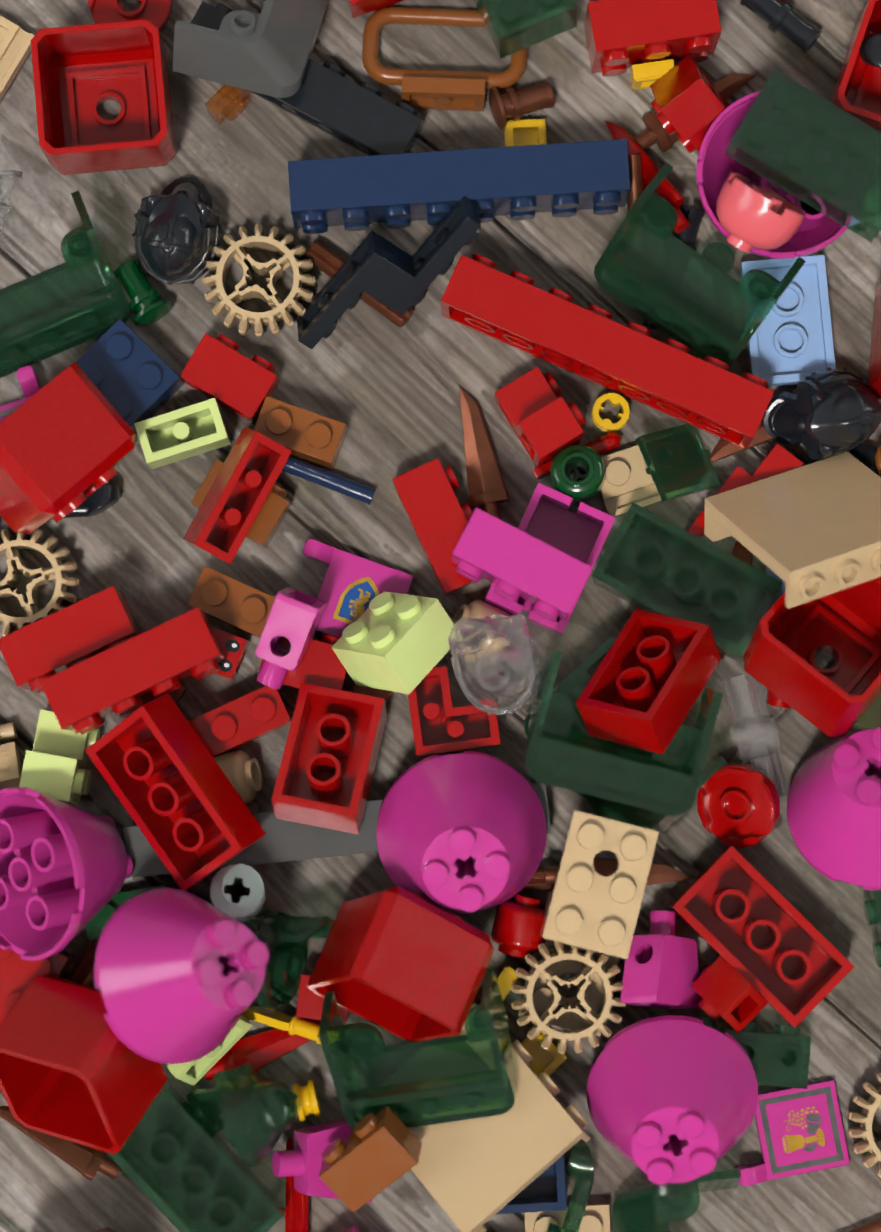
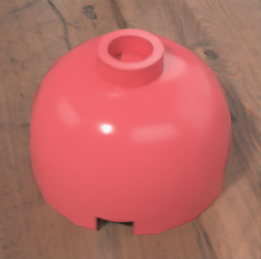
[716,172,806,253]

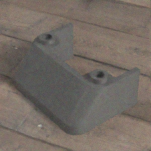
[172,0,329,98]

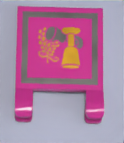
[734,1080,850,1186]

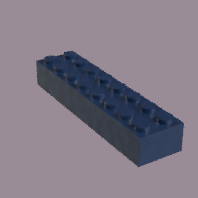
[288,139,630,234]

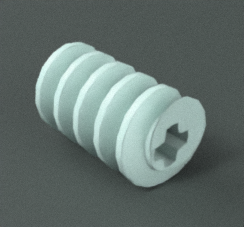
[210,863,266,922]

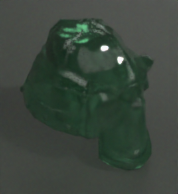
[243,909,334,1012]
[186,1063,298,1168]

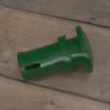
[115,259,172,327]

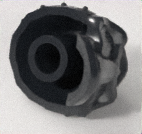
[132,176,224,285]
[762,367,881,460]

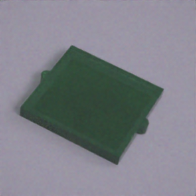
[636,423,720,502]

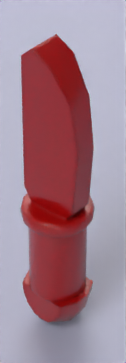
[532,431,622,479]

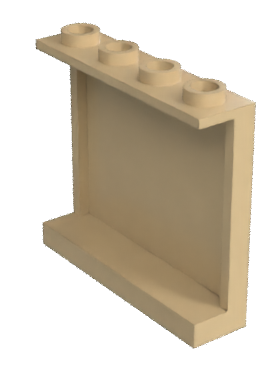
[704,452,881,608]
[359,1003,591,1232]

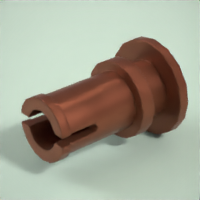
[489,81,555,129]

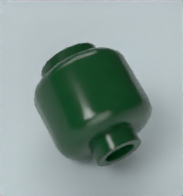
[550,444,605,502]

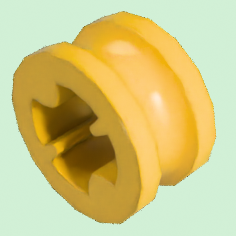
[591,393,630,432]
[292,1079,322,1121]

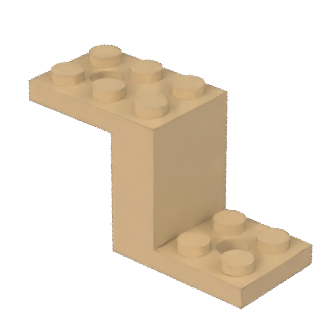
[517,810,659,1037]

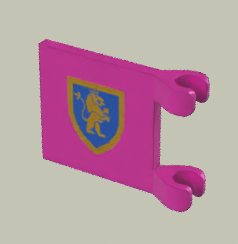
[303,539,414,638]

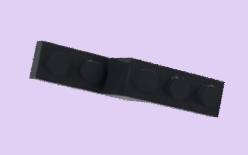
[297,196,481,349]

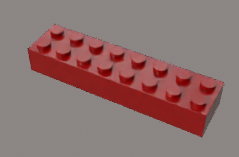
[441,254,774,449]

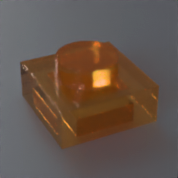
[205,85,249,126]

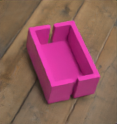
[485,483,615,636]
[452,508,593,622]

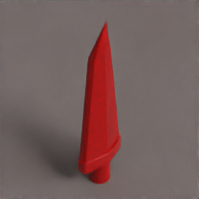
[604,120,690,233]
[205,1019,340,1085]

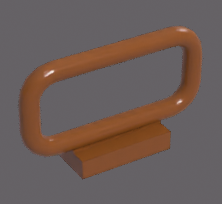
[362,7,528,112]

